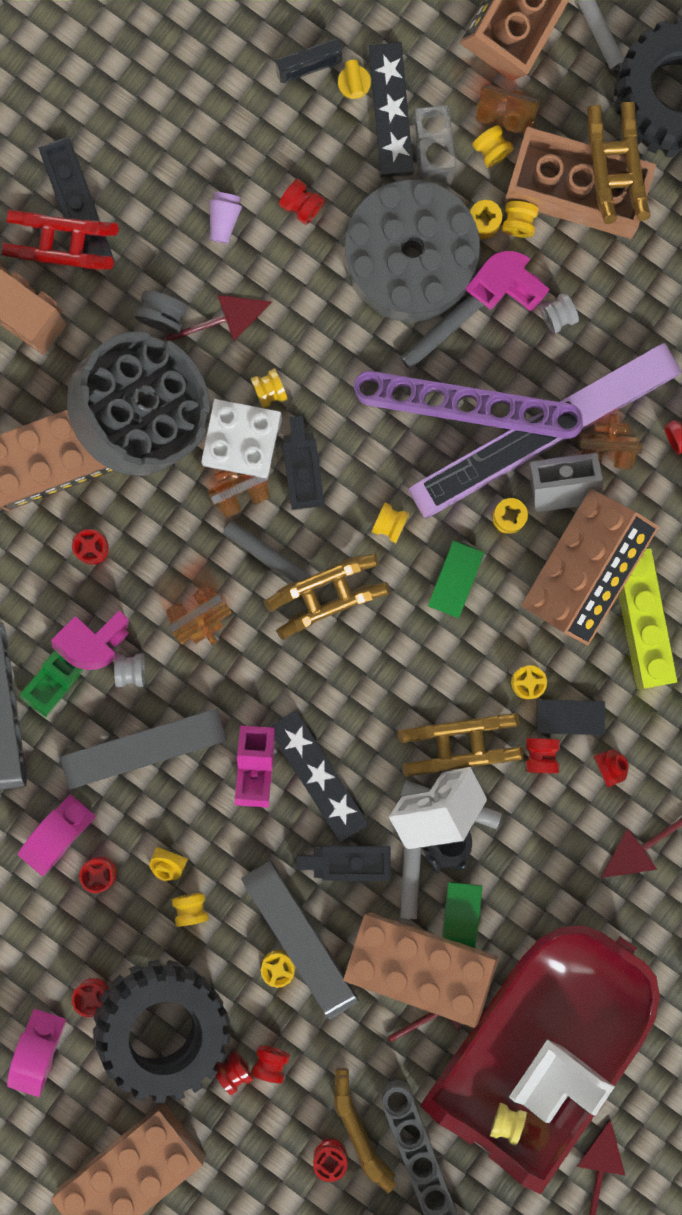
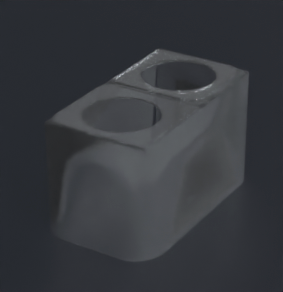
[411,105,457,183]

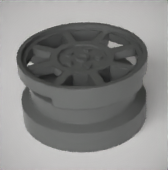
[135,291,188,334]

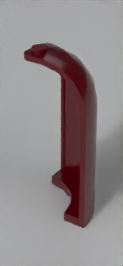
[420,925,660,1194]

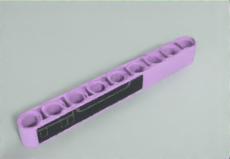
[408,343,682,519]

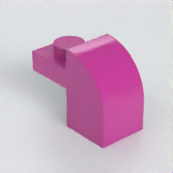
[466,251,550,311]
[51,611,129,670]
[234,725,275,808]
[17,794,96,877]
[7,1009,66,1098]

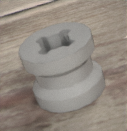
[540,292,579,334]
[114,653,145,687]

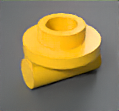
[338,60,371,99]
[149,847,188,881]

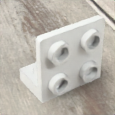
[201,399,282,478]

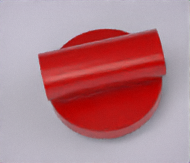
[594,749,629,787]

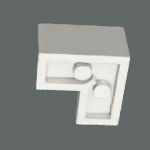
[389,767,487,849]
[509,1039,615,1123]

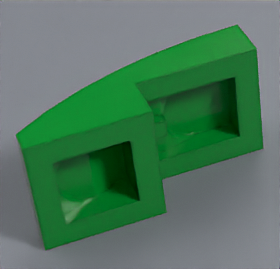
[428,539,485,618]
[20,650,84,718]
[442,881,482,948]

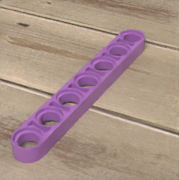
[354,371,583,438]

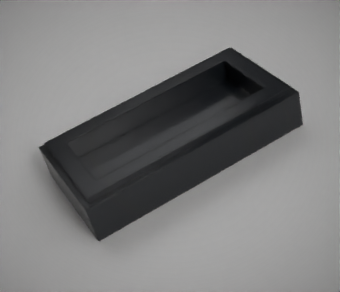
[275,38,342,83]
[536,700,605,735]

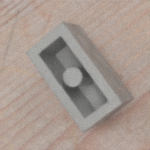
[530,453,603,512]

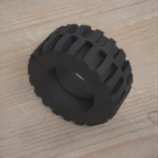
[614,18,682,158]
[93,960,231,1103]

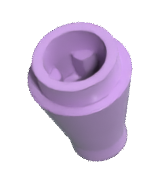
[209,192,242,244]

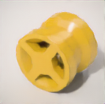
[472,125,514,168]
[470,200,503,240]
[502,201,539,238]
[250,368,288,409]
[492,498,528,534]
[371,502,410,543]
[511,665,547,699]
[171,892,209,927]
[261,949,296,988]

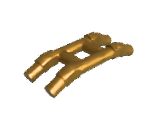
[587,102,651,224]
[264,553,391,640]
[398,713,524,777]
[334,1068,397,1194]

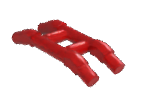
[1,209,119,270]

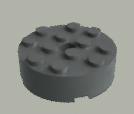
[345,180,480,322]
[67,332,210,476]

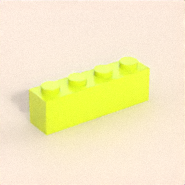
[619,548,677,689]

